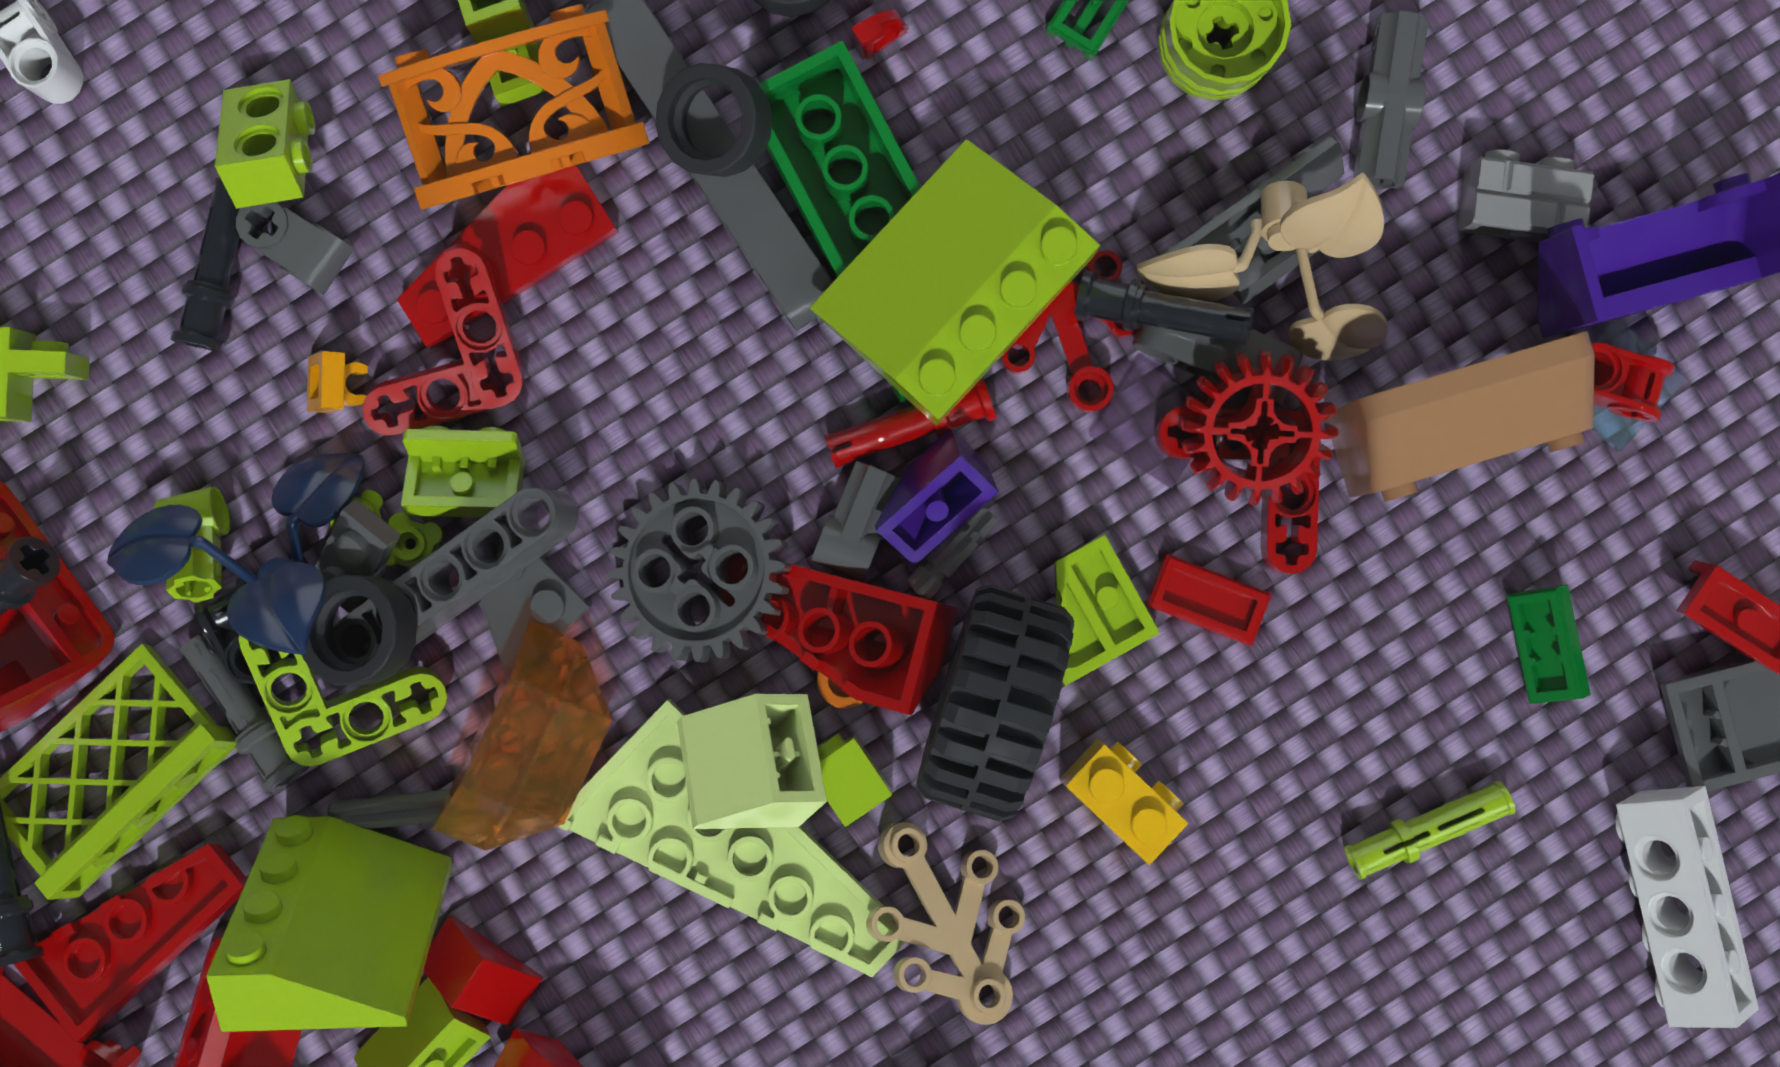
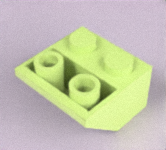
[677,694,827,829]

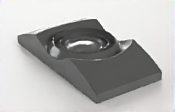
[1660,659,1780,792]

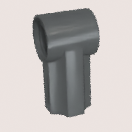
[811,461,900,582]

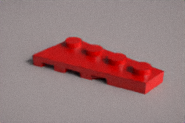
[397,134,618,349]
[14,843,248,1043]

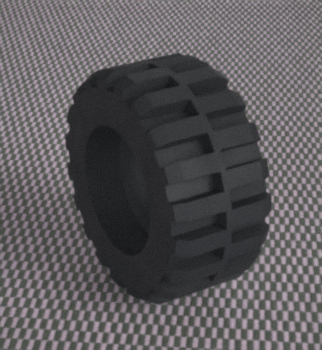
[916,585,1074,821]

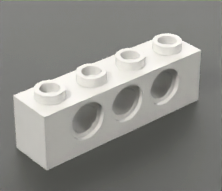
[1616,786,1759,1028]

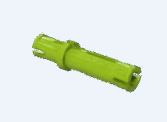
[1344,781,1516,880]

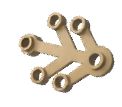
[866,822,1025,1025]

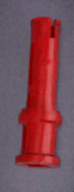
[824,377,997,469]

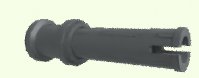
[179,632,310,794]

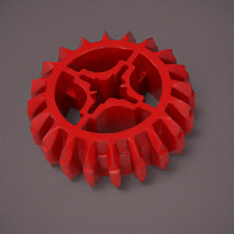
[1180,349,1339,505]

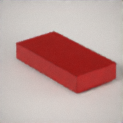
[1145,554,1272,646]

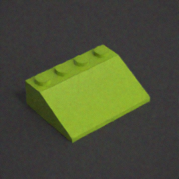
[810,139,1100,426]
[206,815,453,1032]

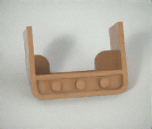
[1326,331,1595,502]

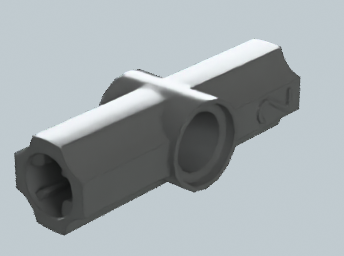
[1353,10,1429,190]

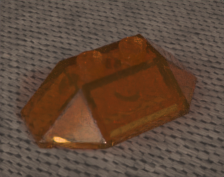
[432,620,612,851]

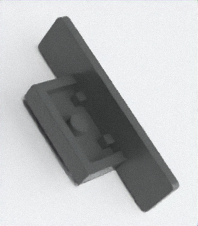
[1158,136,1345,304]

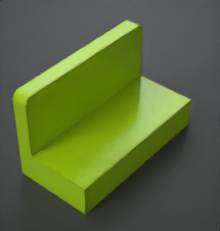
[354,978,492,1067]

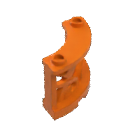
[378,4,650,210]

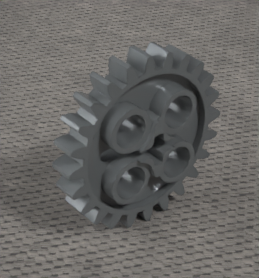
[608,478,791,662]

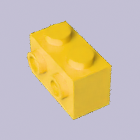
[1059,739,1189,866]

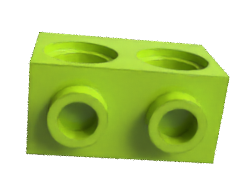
[215,79,315,209]

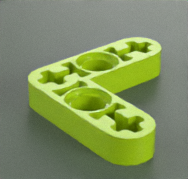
[239,635,447,767]

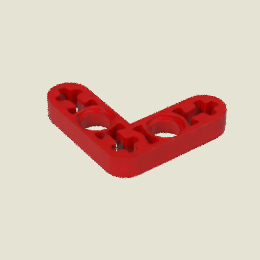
[362,244,525,436]
[1154,407,1321,574]

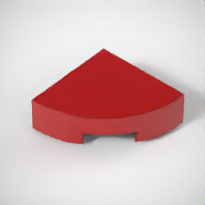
[851,9,909,60]

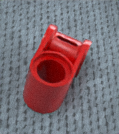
[1592,342,1675,422]

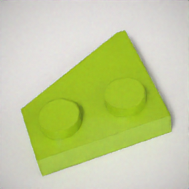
[1054,535,1160,686]

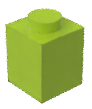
[817,733,893,827]

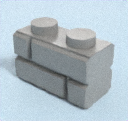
[1457,150,1594,243]

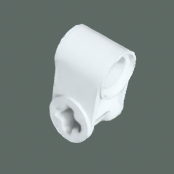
[0,0,83,104]

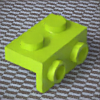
[401,426,525,518]

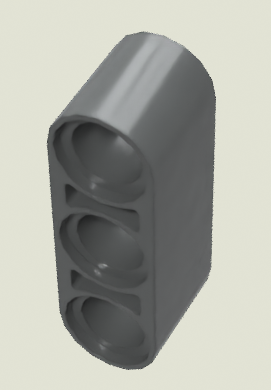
[1132,324,1303,408]

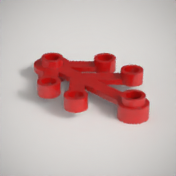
[1001,250,1137,413]

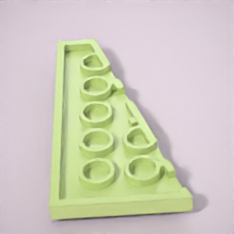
[549,699,906,977]

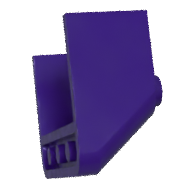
[1537,173,1780,339]

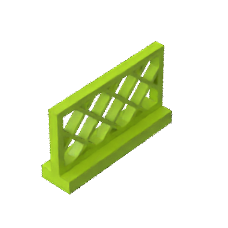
[0,644,236,900]

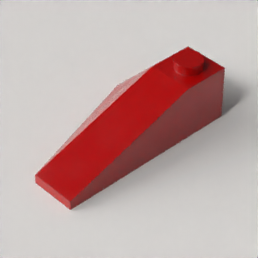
[721,554,958,715]

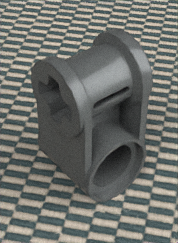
[236,202,354,295]

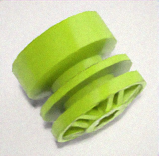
[1157,0,1291,101]

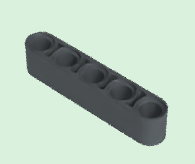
[333,488,578,664]

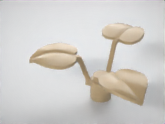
[1137,172,1388,361]

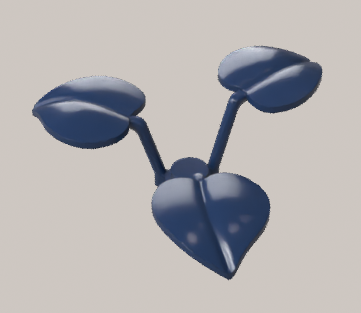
[106,453,365,655]

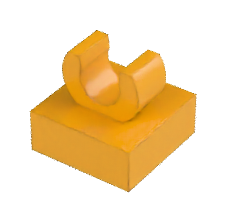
[307,351,368,413]

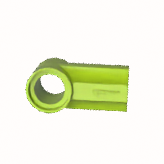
[154,486,230,603]

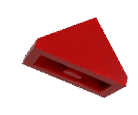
[423,915,544,1026]

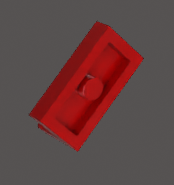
[1676,560,1780,675]

